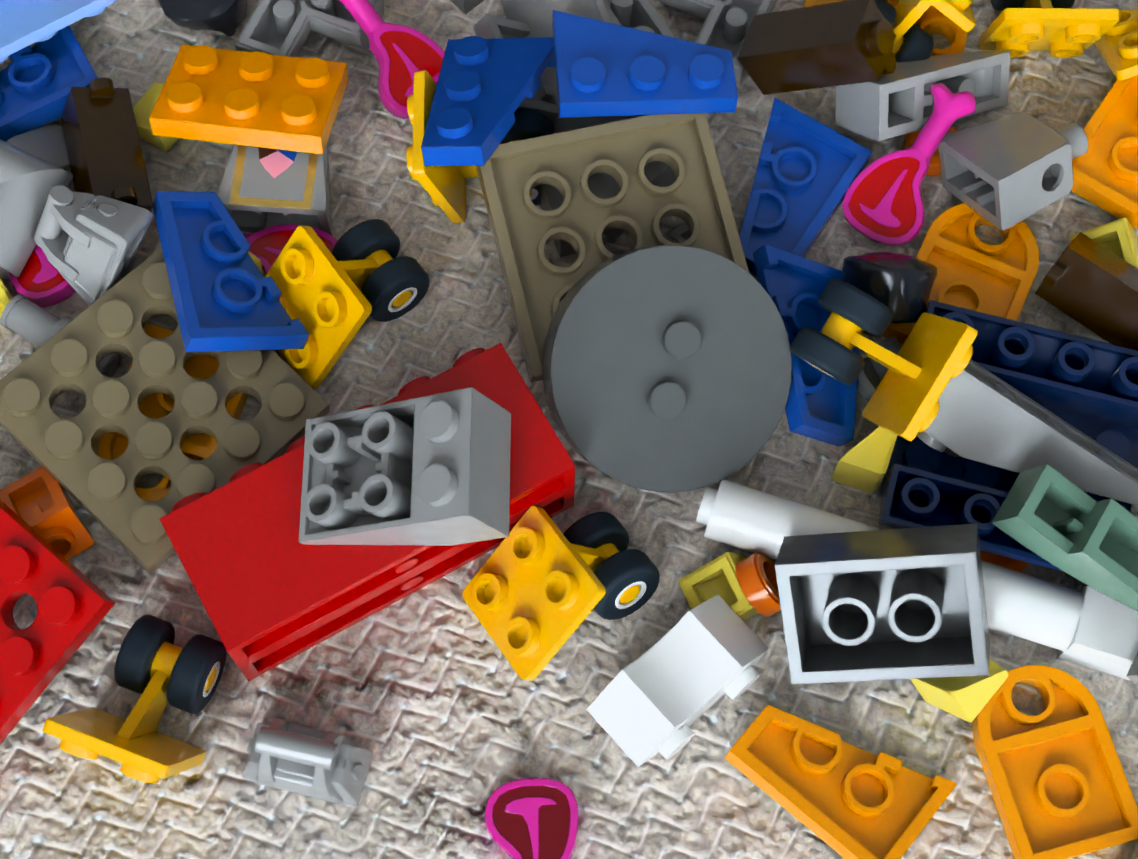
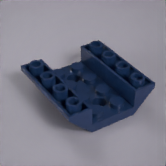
[879,300,1138,572]

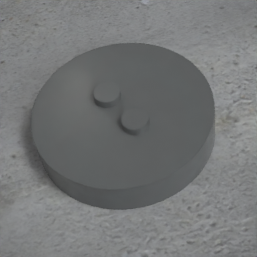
[542,245,792,493]

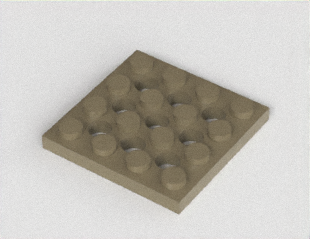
[476,113,750,383]
[0,247,329,575]

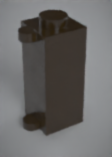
[737,0,896,95]
[61,78,153,212]
[1035,232,1138,351]

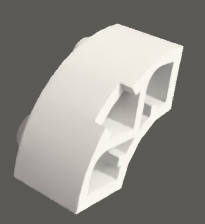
[586,594,770,767]

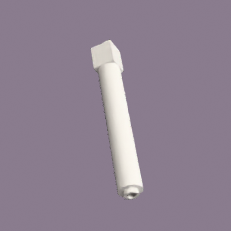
[696,479,1138,681]

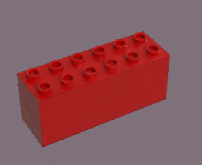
[159,343,575,681]

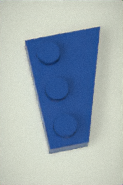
[552,10,738,118]
[0,26,97,142]
[421,36,555,166]
[739,98,872,275]
[152,191,309,352]
[753,244,859,447]

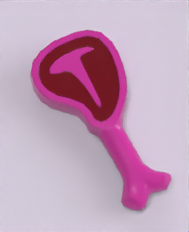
[484,778,579,859]

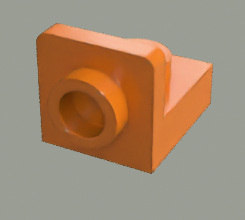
[0,467,94,560]

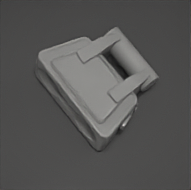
[34,185,153,306]
[242,718,373,806]

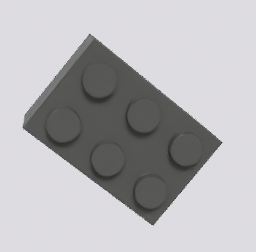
[775,523,990,685]

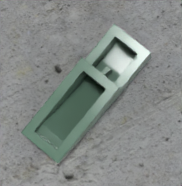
[992,464,1138,611]

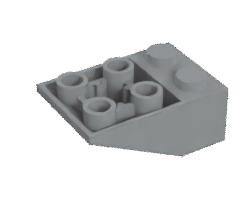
[299,387,511,546]

